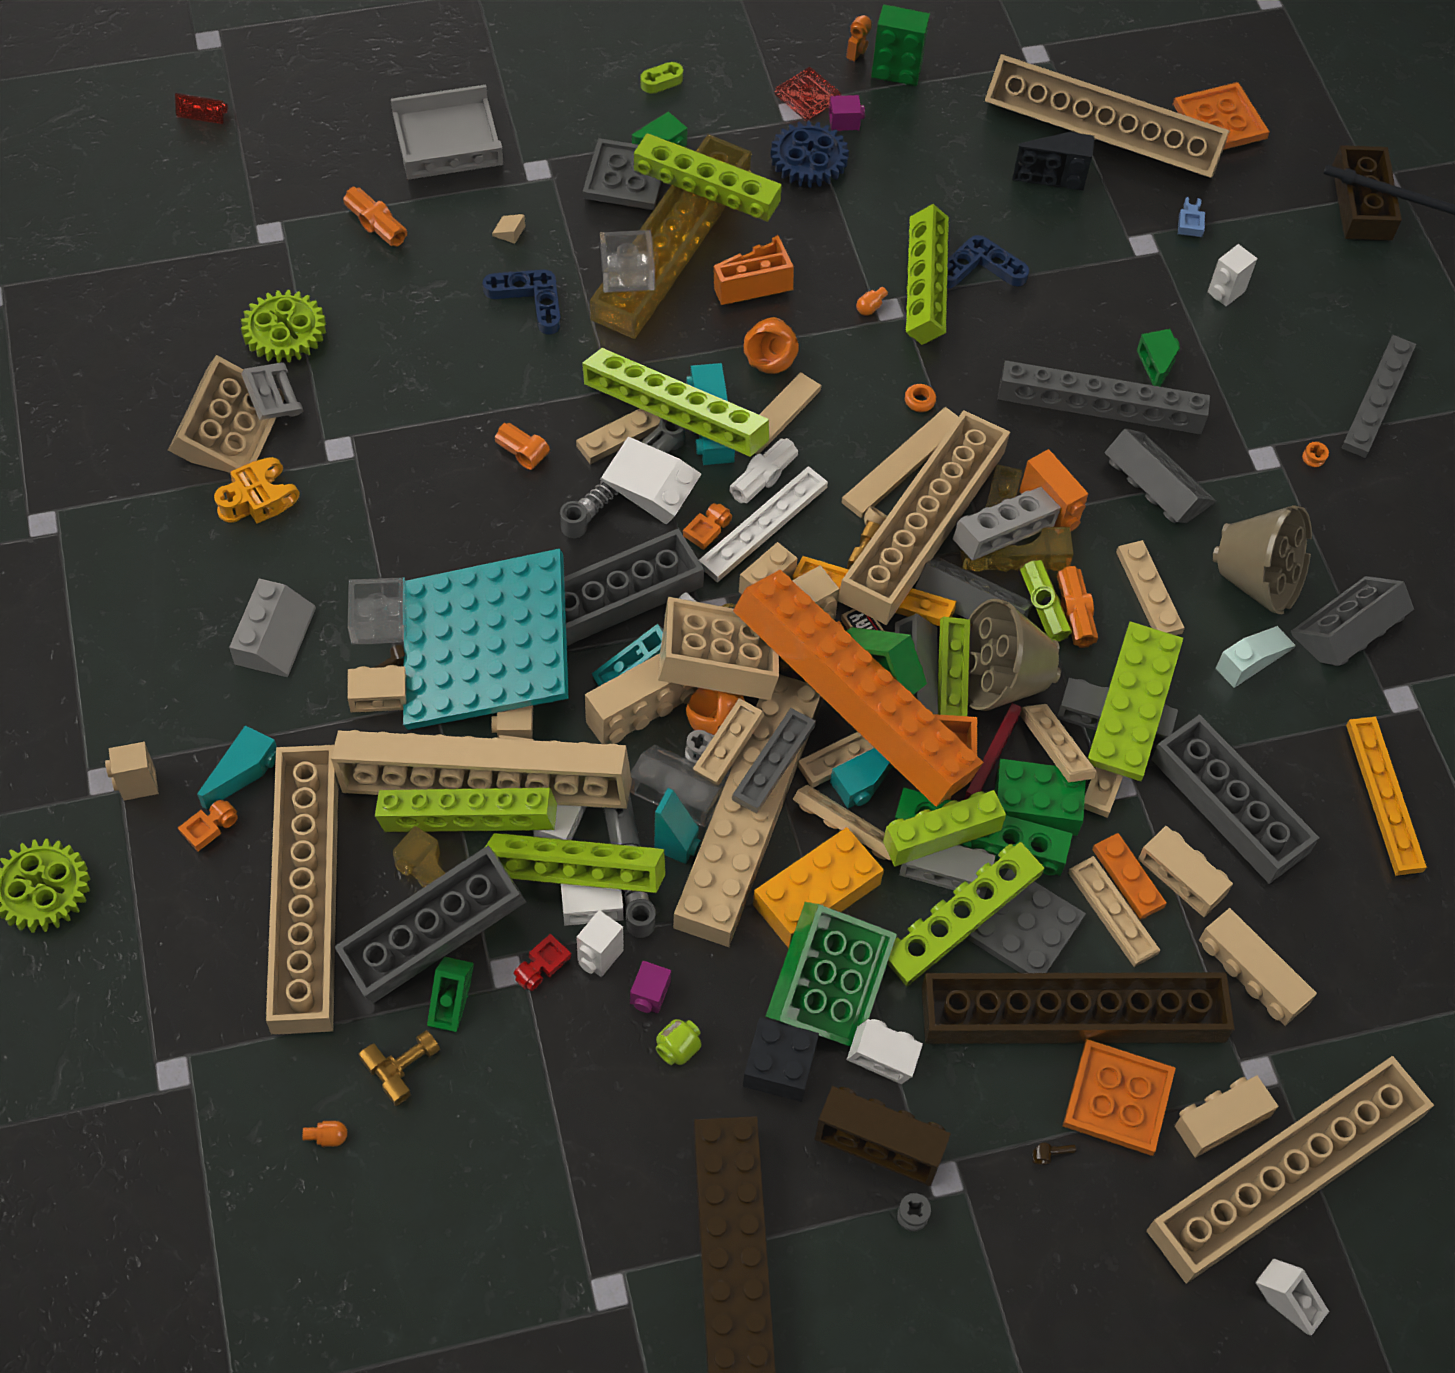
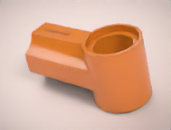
[495,423,550,470]

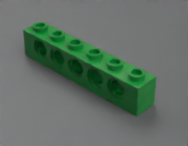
[895,788,1073,876]

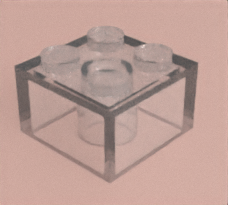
[600,230,655,292]
[348,577,407,644]

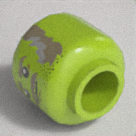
[655,1019,701,1065]

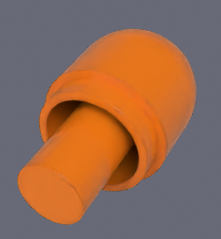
[856,287,888,316]
[303,1121,347,1147]

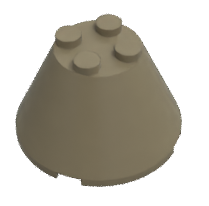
[1213,505,1312,614]
[968,599,1061,711]

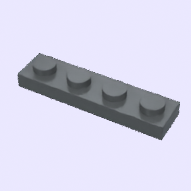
[732,708,816,814]

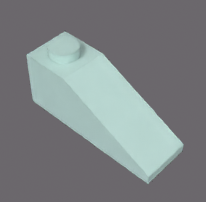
[1216,626,1296,688]

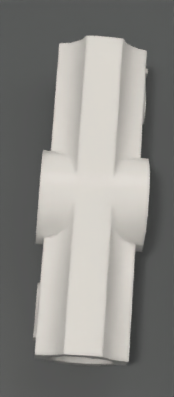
[730,438,798,504]

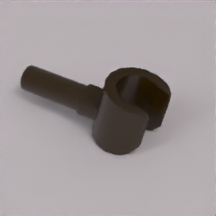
[373,645,405,668]
[1033,1143,1076,1165]

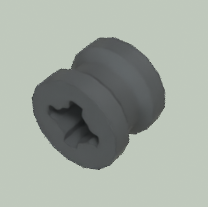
[897,1193,931,1232]

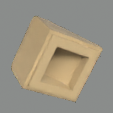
[492,214,525,244]

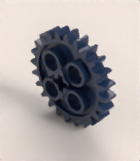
[770,121,849,187]

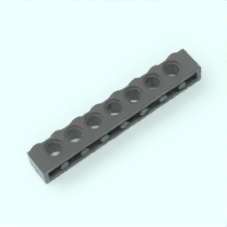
[998,361,1210,434]

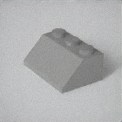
[229,579,316,677]

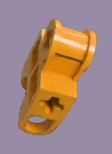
[214,457,300,524]

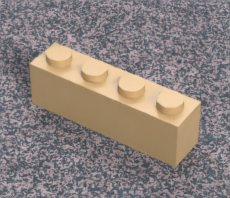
[1199,908,1317,1026]

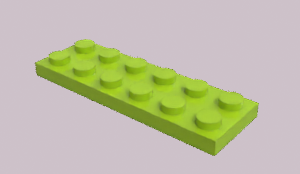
[1088,621,1183,781]

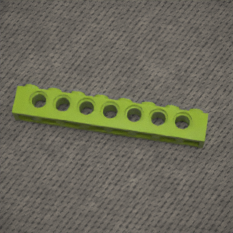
[582,348,769,457]

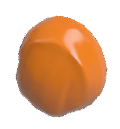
[744,317,799,374]
[686,688,745,735]

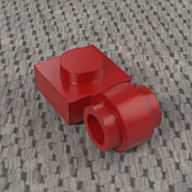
[513,933,571,991]

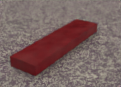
[964,703,1022,800]

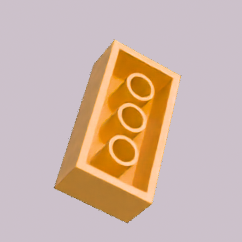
[753,827,884,948]

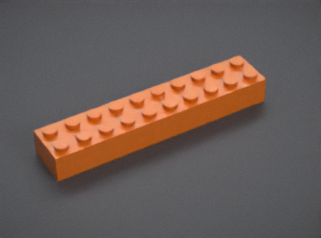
[733,569,984,807]

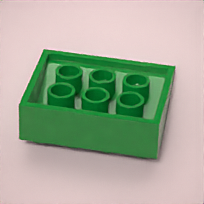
[765,902,897,1047]

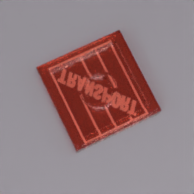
[775,67,841,121]

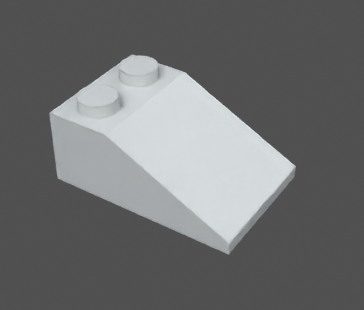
[600,437,701,525]

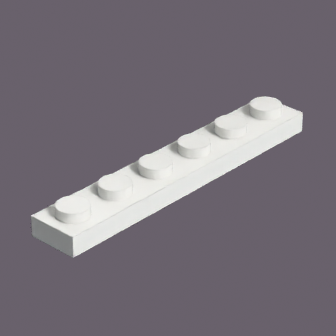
[699,466,828,582]

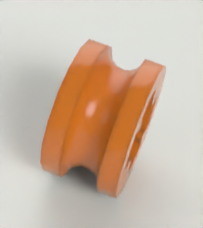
[1302,442,1329,467]

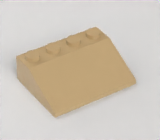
[168,355,285,477]
[658,597,779,700]

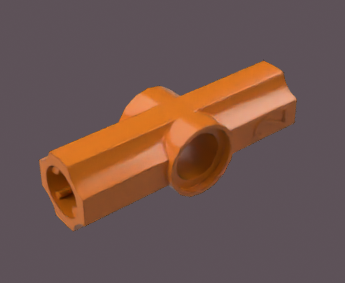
[343,187,407,247]
[1057,566,1098,648]

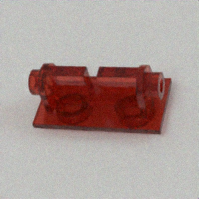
[175,93,228,124]

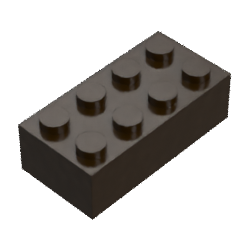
[1332,145,1402,240]
[814,1086,951,1187]

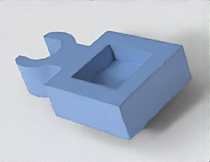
[1178,197,1205,237]

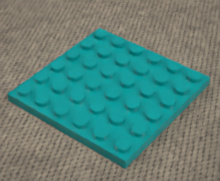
[403,549,569,730]

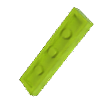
[938,617,970,716]

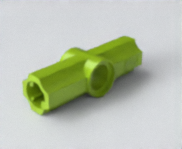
[1020,560,1072,641]

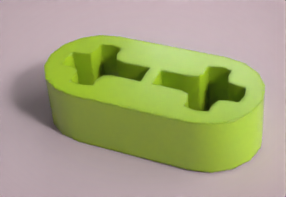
[641,62,683,93]

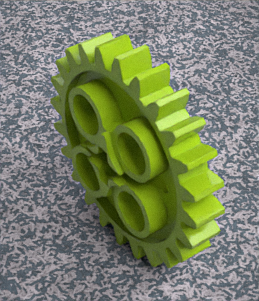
[241,290,326,363]
[0,839,90,933]

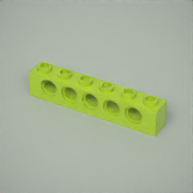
[634,133,782,222]
[906,204,949,345]
[375,788,557,832]
[484,833,665,893]
[887,842,1045,987]

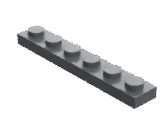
[1341,335,1416,458]

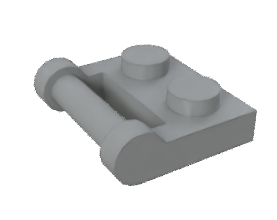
[241,363,303,420]

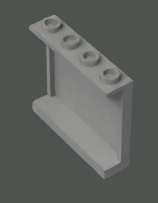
[391,85,503,180]

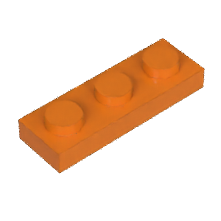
[1092,833,1166,920]

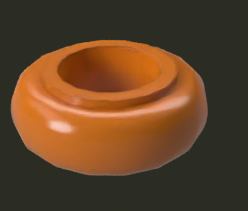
[905,384,936,412]

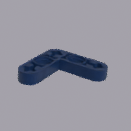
[947,235,1029,289]
[482,270,561,335]

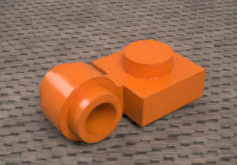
[847,15,872,61]
[683,503,732,550]
[178,800,238,852]

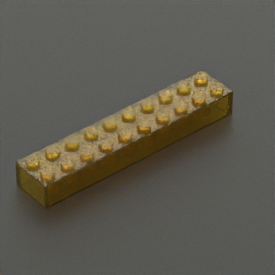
[590,134,751,339]

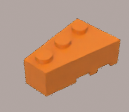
[714,235,794,305]

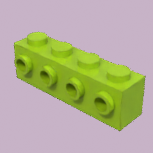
[883,790,1006,867]

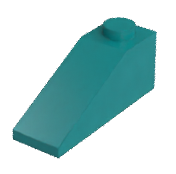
[592,624,663,686]
[197,726,277,809]
[830,748,894,808]
[654,788,701,864]

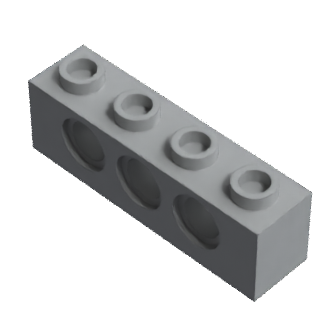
[953,487,1061,561]

